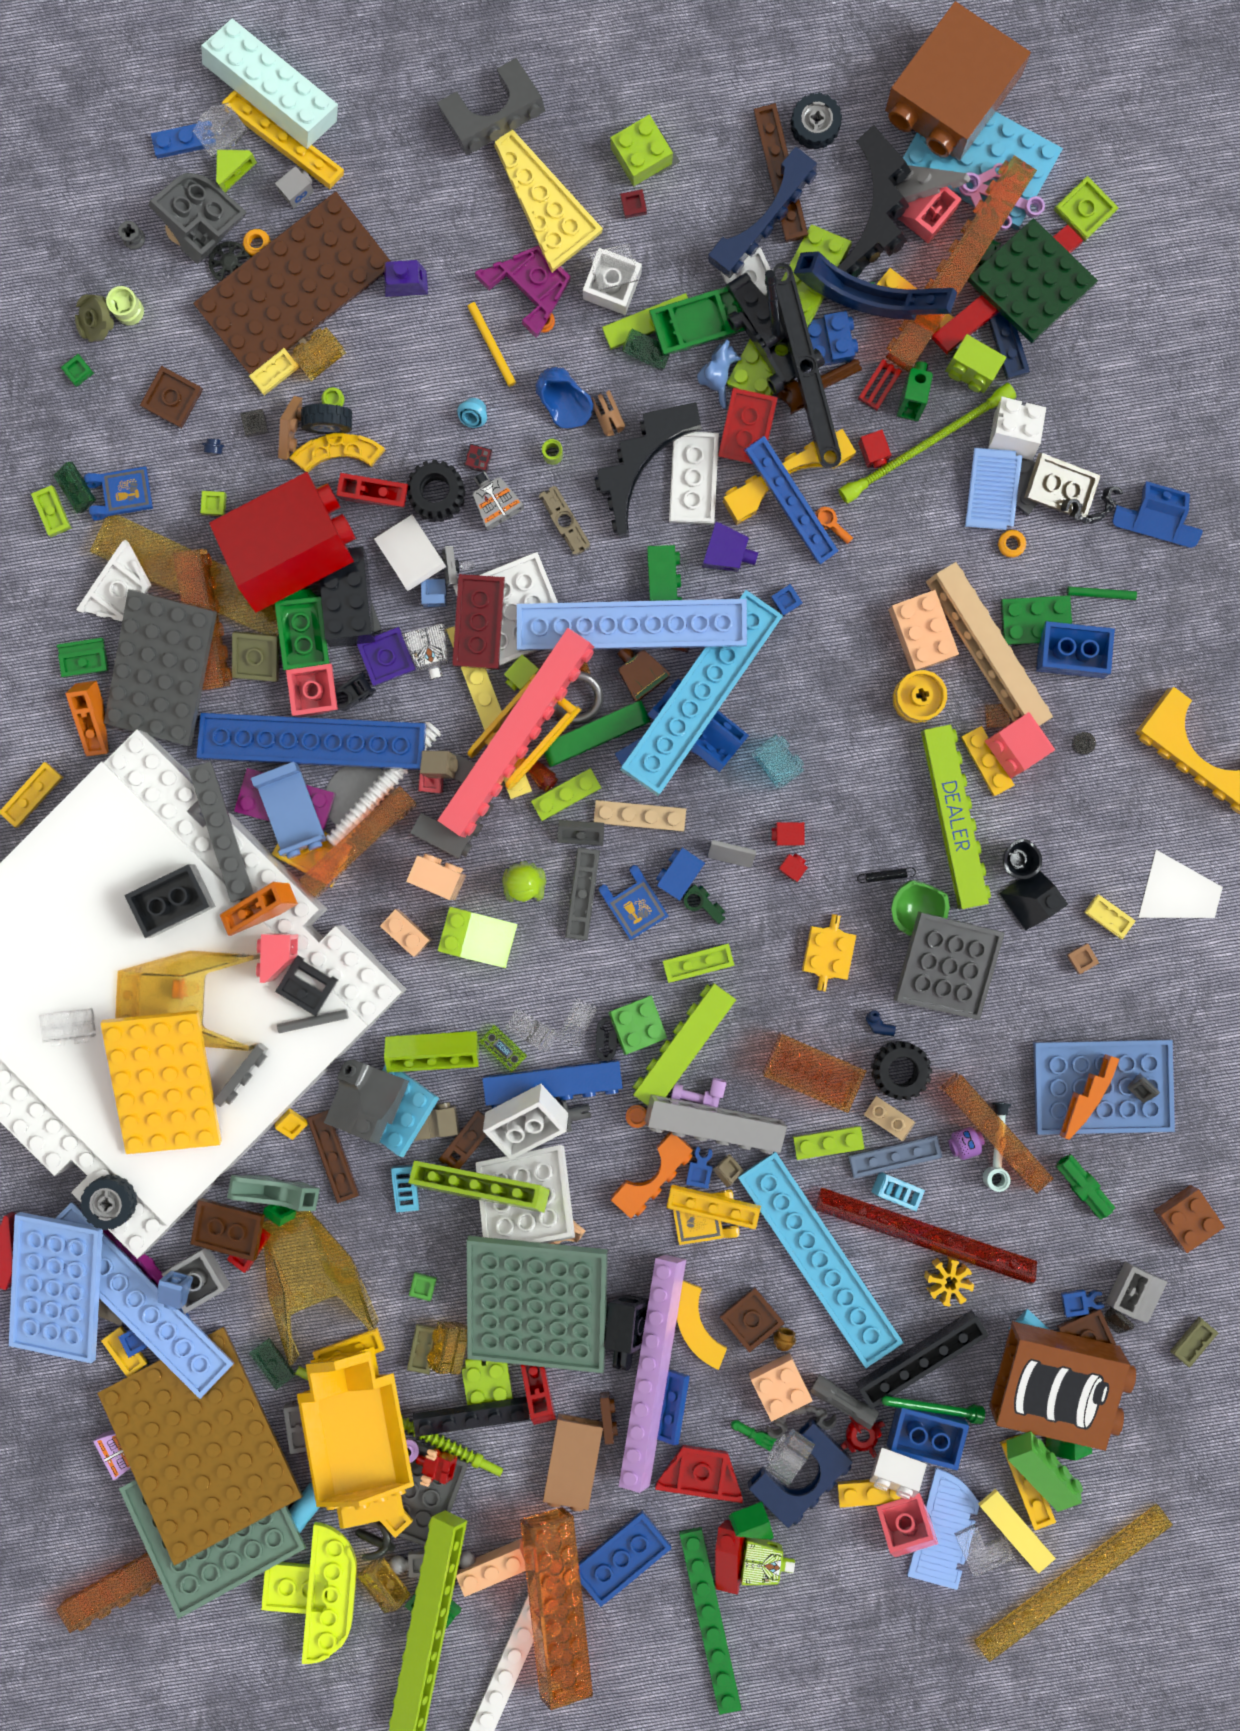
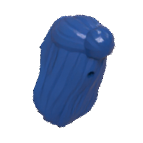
[535,367,593,429]

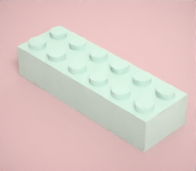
[201,19,338,149]

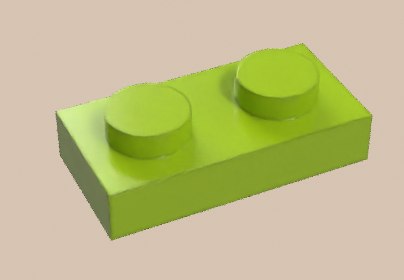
[31,485,72,537]

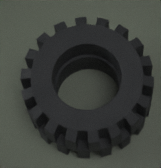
[406,460,465,522]
[871,1041,932,1101]

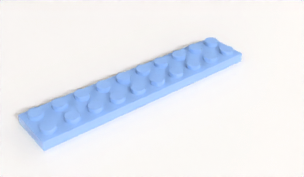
[517,599,747,651]
[55,1202,234,1399]

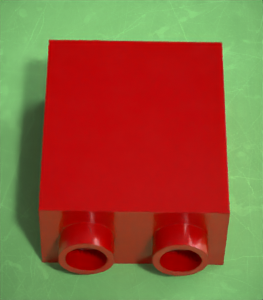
[209,472,356,613]

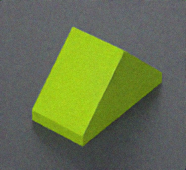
[216,150,257,193]

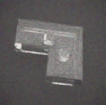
[954,1524,1015,1578]

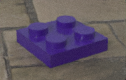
[357,627,416,687]

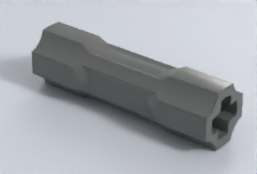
[810,1374,879,1430]

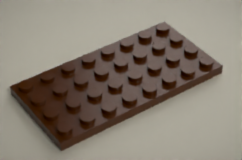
[193,191,391,375]

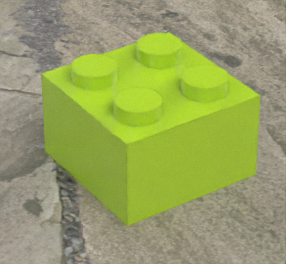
[610,114,673,187]
[945,334,1007,393]

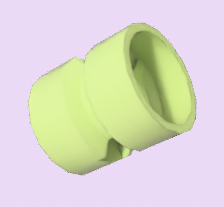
[106,286,144,325]

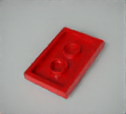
[718,388,778,464]

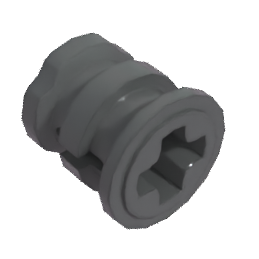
[118,221,145,250]

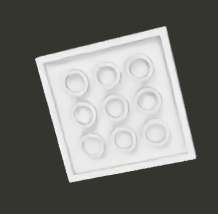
[453,552,558,671]
[476,1145,575,1243]

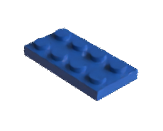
[572,1510,672,1607]

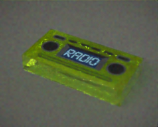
[479,1024,528,1072]

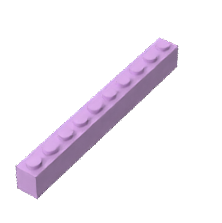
[619,1255,686,1493]

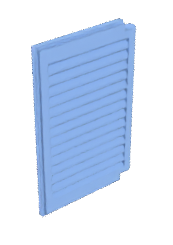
[965,448,1022,530]

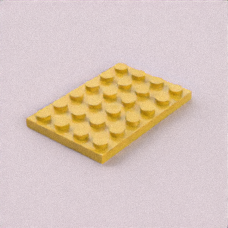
[100,1010,222,1154]

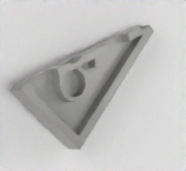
[895,165,970,203]

